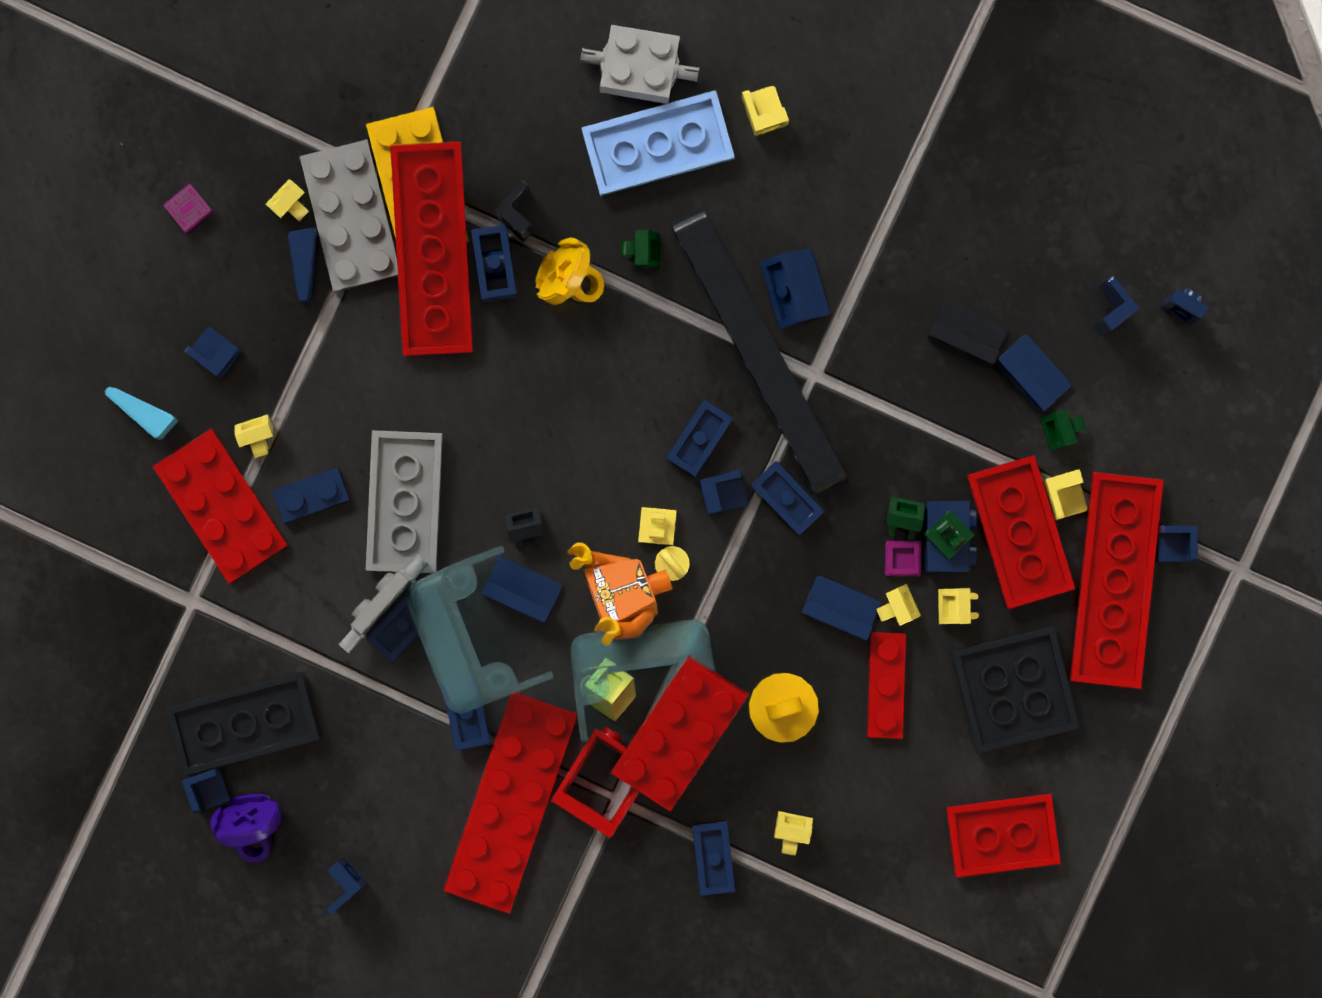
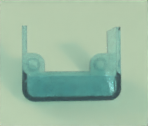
[406,546,554,714]
[570,620,715,741]

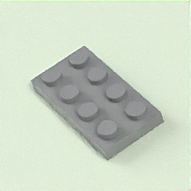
[300,140,398,292]
[366,430,443,574]

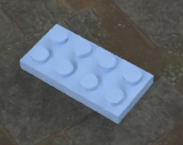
[581,90,735,196]

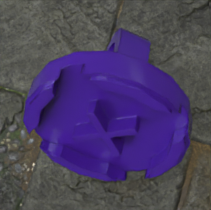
[211,794,281,863]

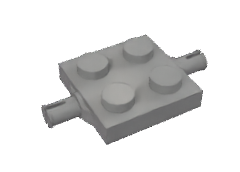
[580,25,699,104]
[338,555,429,654]

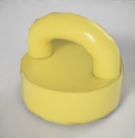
[655,546,690,581]

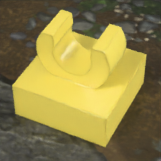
[266,179,309,221]
[235,414,273,458]
[638,507,677,546]
[876,584,921,626]
[938,588,979,624]
[774,811,813,856]

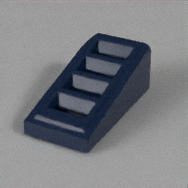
[288,228,318,304]

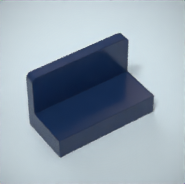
[760,248,830,329]
[1094,276,1139,336]
[995,335,1071,413]
[481,557,562,623]
[801,576,881,641]
[325,857,367,916]

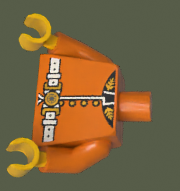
[567,542,672,645]

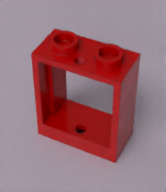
[551,726,639,838]

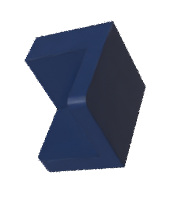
[184,327,242,379]
[700,470,748,515]
[1156,526,1198,562]
[182,767,232,814]

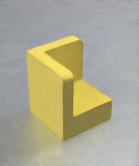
[741,86,789,136]
[1043,469,1087,520]
[584,660,636,722]

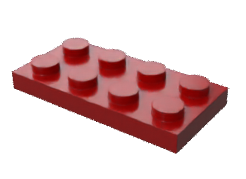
[153,429,289,584]
[966,455,1075,609]
[611,655,748,811]

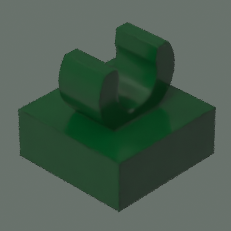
[621,230,661,269]
[1040,409,1086,451]
[886,497,925,541]
[924,510,974,560]

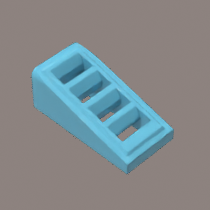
[105,387,179,440]

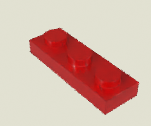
[867,632,906,739]

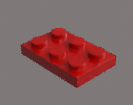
[946,793,1061,877]

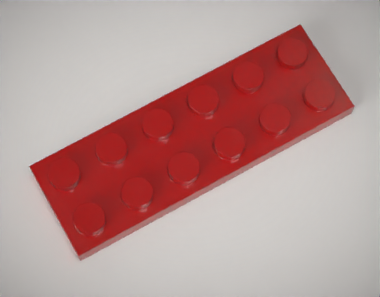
[390,141,473,356]
[1070,472,1164,689]
[443,691,578,914]

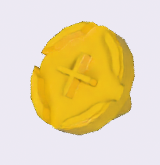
[535,237,604,305]
[749,673,819,743]

